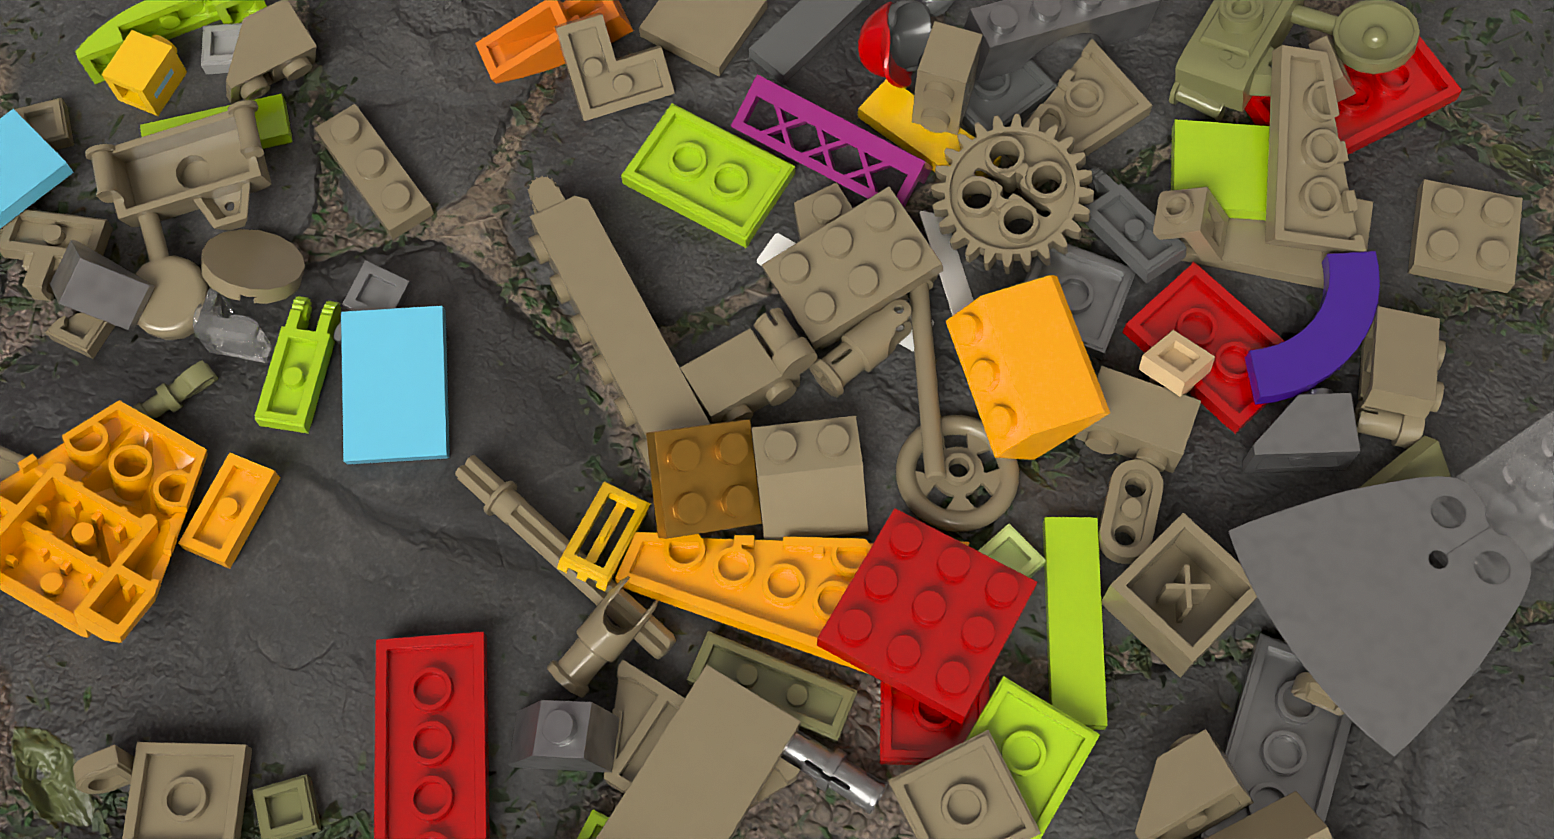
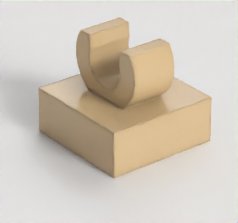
[1139,330,1215,397]

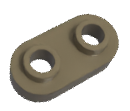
[1098,459,1164,564]

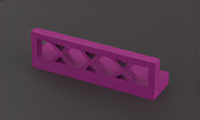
[731,74,933,207]

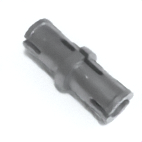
[781,729,888,814]

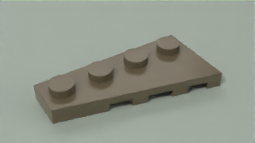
[1265,45,1366,253]

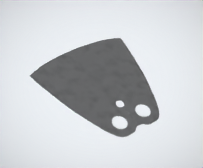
[1228,476,1531,757]

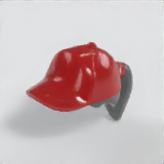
[858,0,955,88]

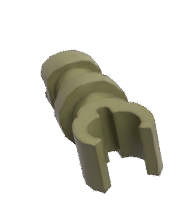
[132,360,218,420]

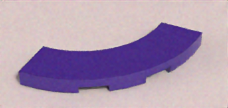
[1245,251,1380,405]

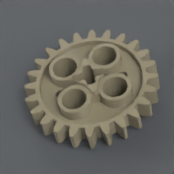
[931,114,1094,274]

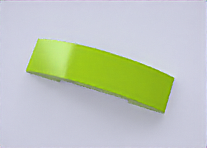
[75,0,267,84]

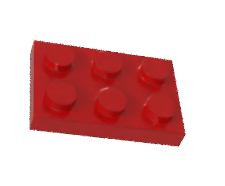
[1122,262,1285,434]

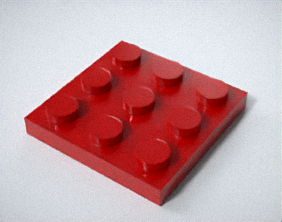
[816,508,1038,724]

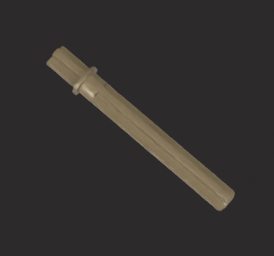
[455,455,676,659]

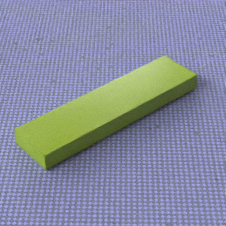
[1043,517,1108,730]

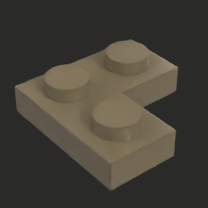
[554,13,675,121]

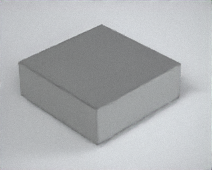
[201,23,242,74]

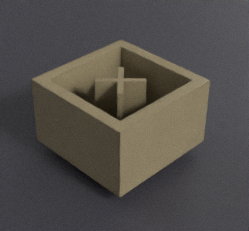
[1102,513,1258,678]

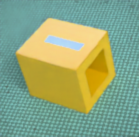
[101,30,187,116]

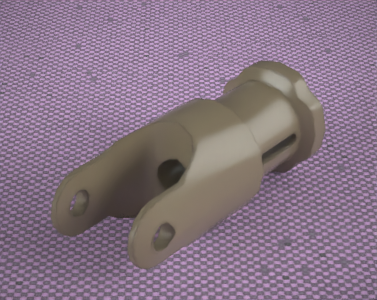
[809,299,912,398]
[547,576,658,698]

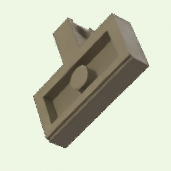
[0,209,113,302]

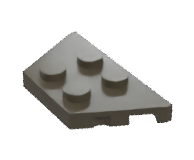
[604,660,800,809]

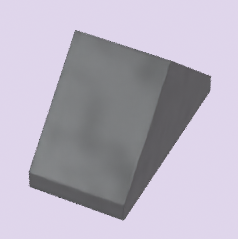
[50,240,155,331]

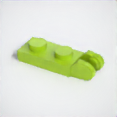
[255,296,342,434]

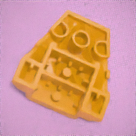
[0,400,208,643]

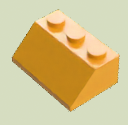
[946,275,1111,460]

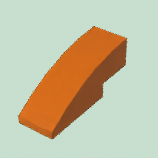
[475,0,634,84]

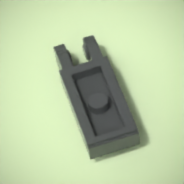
[1083,166,1187,284]

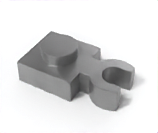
[334,260,413,344]

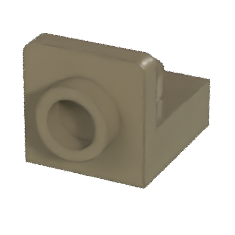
[1153,187,1229,262]

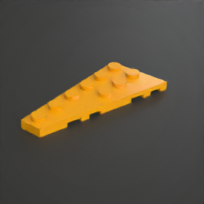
[615,532,969,674]

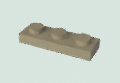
[314,104,434,240]

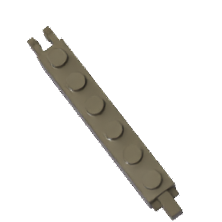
[528,176,710,470]

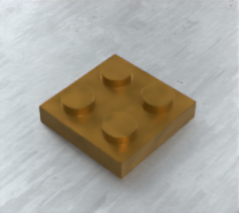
[646,420,762,539]

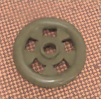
[896,415,1020,532]

